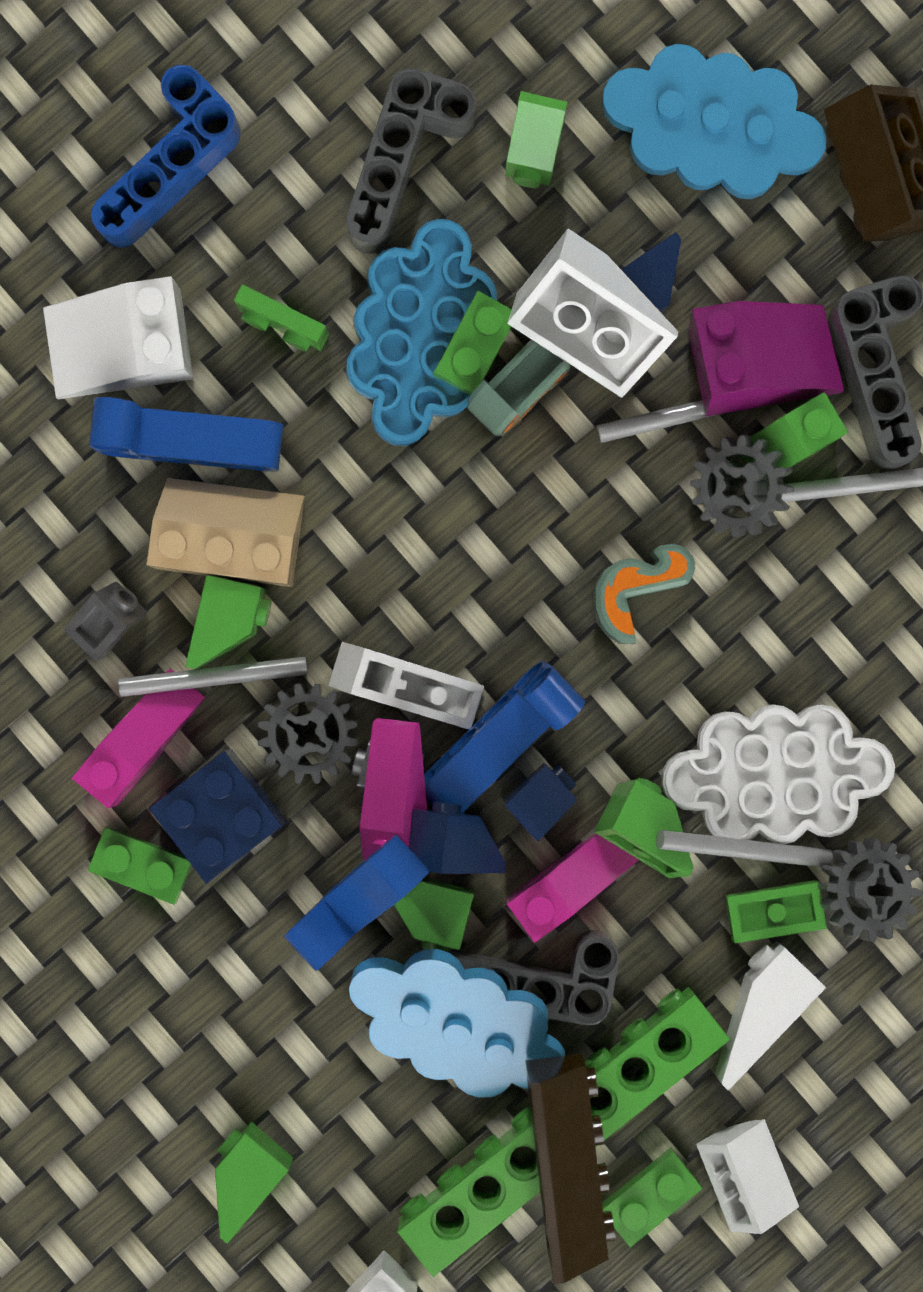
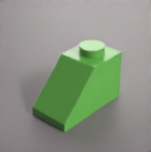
[505,91,567,188]
[739,392,848,481]
[185,575,272,669]
[594,778,694,878]
[394,877,474,952]
[215,1122,293,1244]

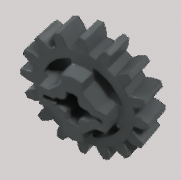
[690,435,794,537]
[257,684,359,784]
[818,838,922,942]

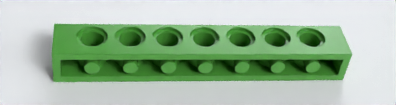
[398,987,731,1277]

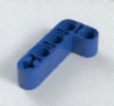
[91,65,241,248]
[89,397,283,472]
[424,661,585,813]
[283,834,430,971]

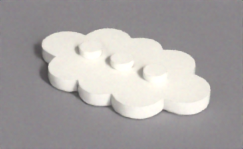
[661,705,895,844]

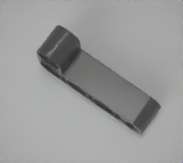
[346,68,476,254]
[828,275,923,471]
[449,930,619,1025]

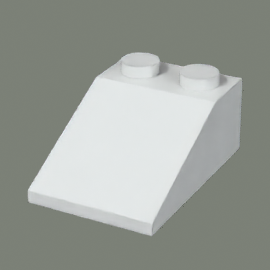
[507,229,678,398]
[43,276,194,399]

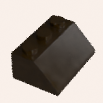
[823,84,923,242]

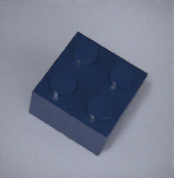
[149,749,287,884]

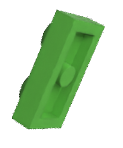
[234,284,329,352]
[432,291,512,396]
[88,826,192,905]
[724,880,827,943]
[602,1147,703,1248]

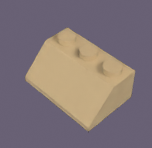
[147,478,305,587]

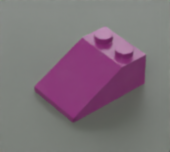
[687,301,844,416]

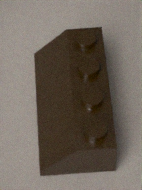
[525,1054,615,1285]

